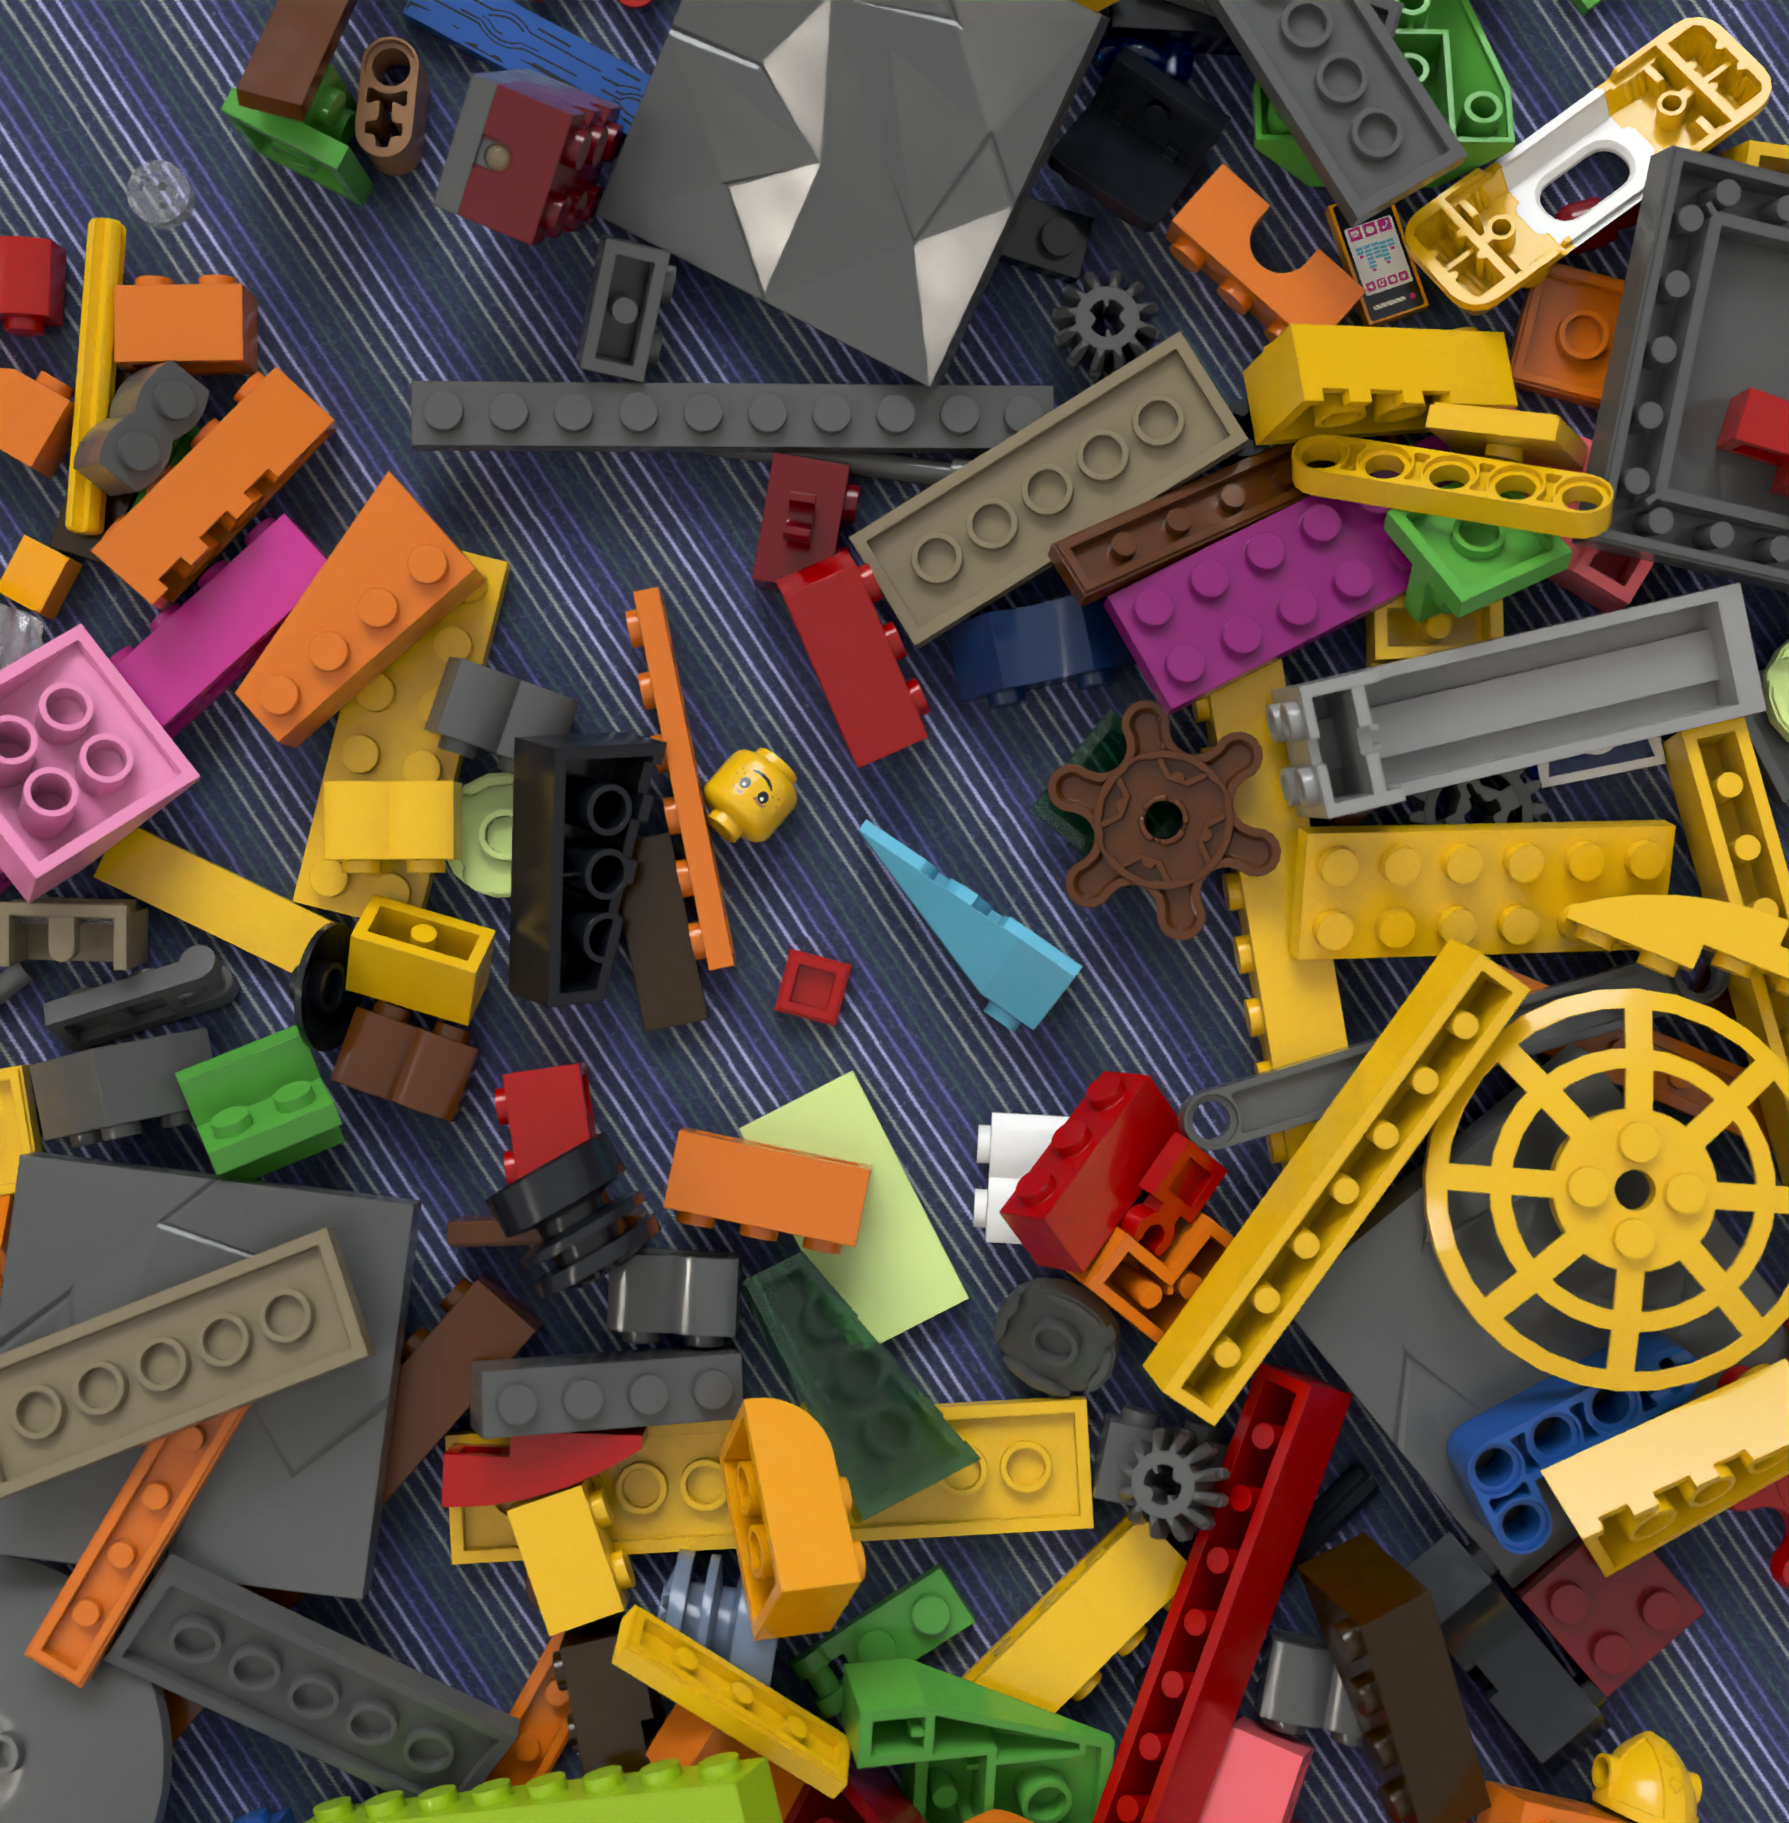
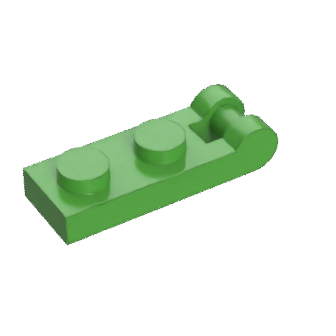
[790,1563,975,1719]

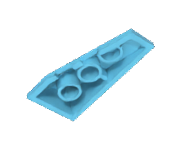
[859,819,1083,1033]

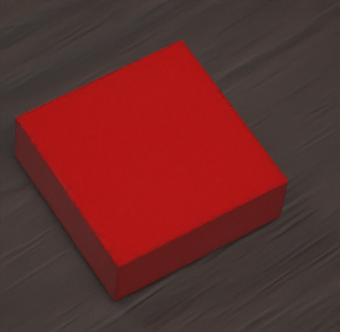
[774,949,852,1026]

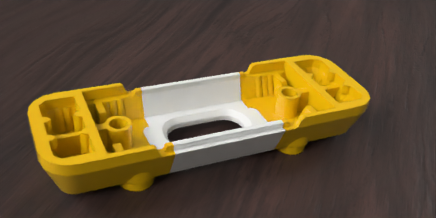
[1405,17,1772,316]

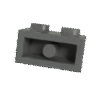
[575,234,677,382]

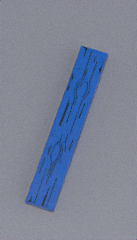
[402,0,651,139]

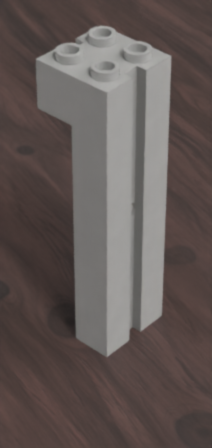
[1266,582,1767,819]

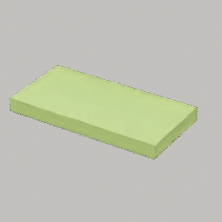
[739,1070,969,1357]

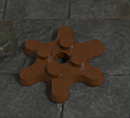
[1048,700,1281,940]

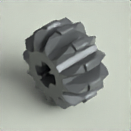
[1051,270,1159,381]
[1116,1428,1231,1542]

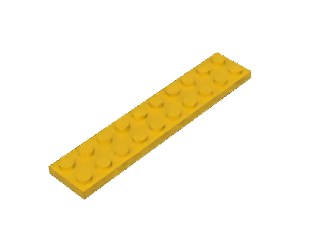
[445,1395,1094,1565]

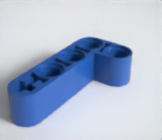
[1446,1331,1699,1554]

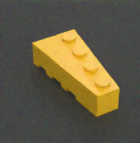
[1243,323,1518,446]
[1541,1358,1789,1577]

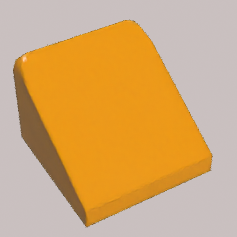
[0,534,83,620]

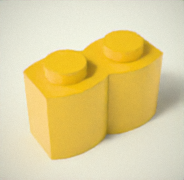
[324,781,462,873]

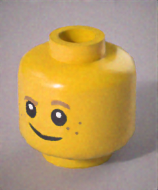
[703,747,797,843]

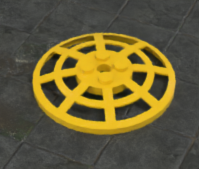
[1422,989,1789,1391]

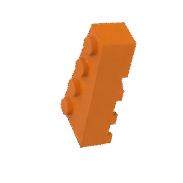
[90,367,337,611]
[235,471,487,749]

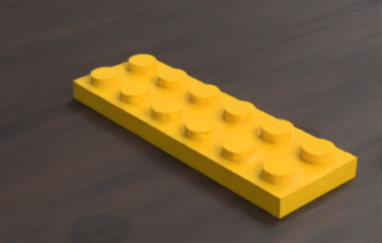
[292,551,511,918]
[1289,820,1676,960]

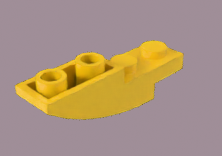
[1566,895,1789,997]

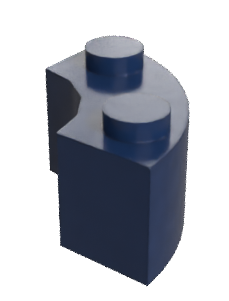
[947,590,1137,709]

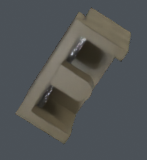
[0,897,149,970]

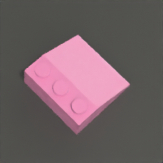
[0,624,200,904]

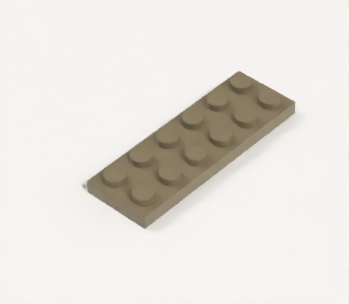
[849,331,1248,649]
[0,1227,376,1500]

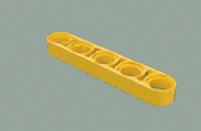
[1291,433,1614,539]

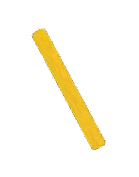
[65,218,127,536]

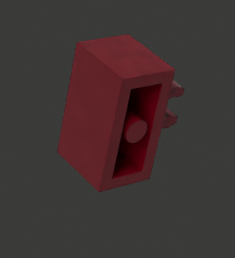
[752,453,861,592]

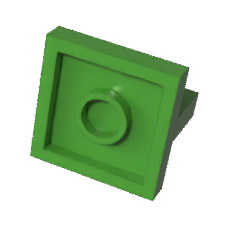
[221,63,374,207]
[1383,481,1573,623]
[175,1025,345,1179]

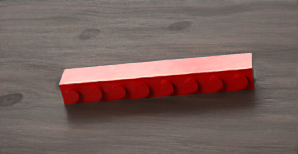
[1092,1362,1353,1823]

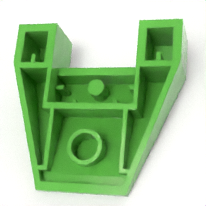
[841,1658,1115,1823]

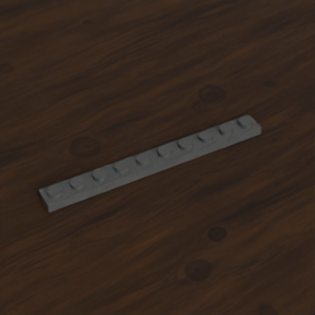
[411,381,1054,454]

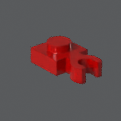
[1119,1132,1228,1257]

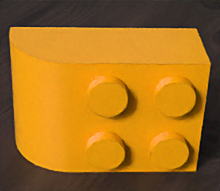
[718,1398,866,1641]

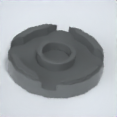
[993,1278,1123,1397]

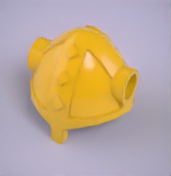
[1591,1731,1702,1823]

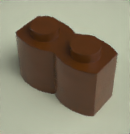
[330,999,483,1122]

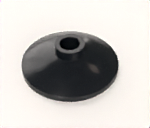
[289,923,362,1052]

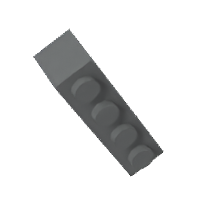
[469,1345,743,1439]

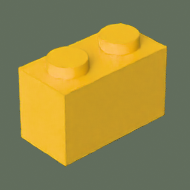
[345,894,496,1026]
[506,1478,636,1637]

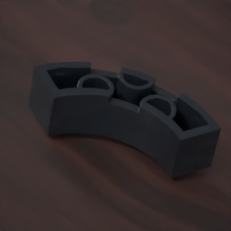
[1405,1531,1611,1776]

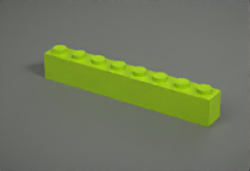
[304,1752,783,1823]

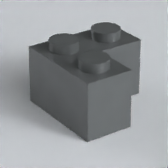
[29,1028,213,1148]

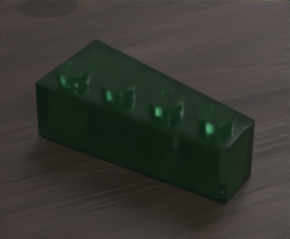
[740,1251,981,1524]

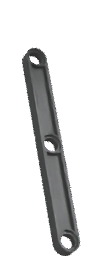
[1178,949,1730,1150]

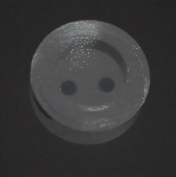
[127,161,195,229]

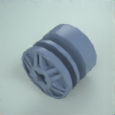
[657,1549,778,1687]

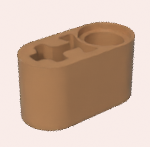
[355,36,430,176]

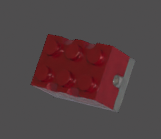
[433,68,624,245]

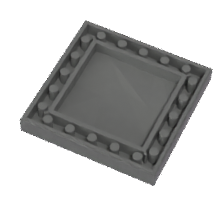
[595,0,1110,387]
[1572,145,1789,593]
[1293,1043,1789,1589]
[0,1151,422,1600]

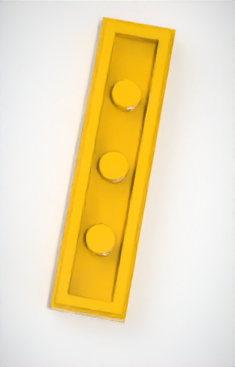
[93,827,337,973]
[612,1605,851,1799]

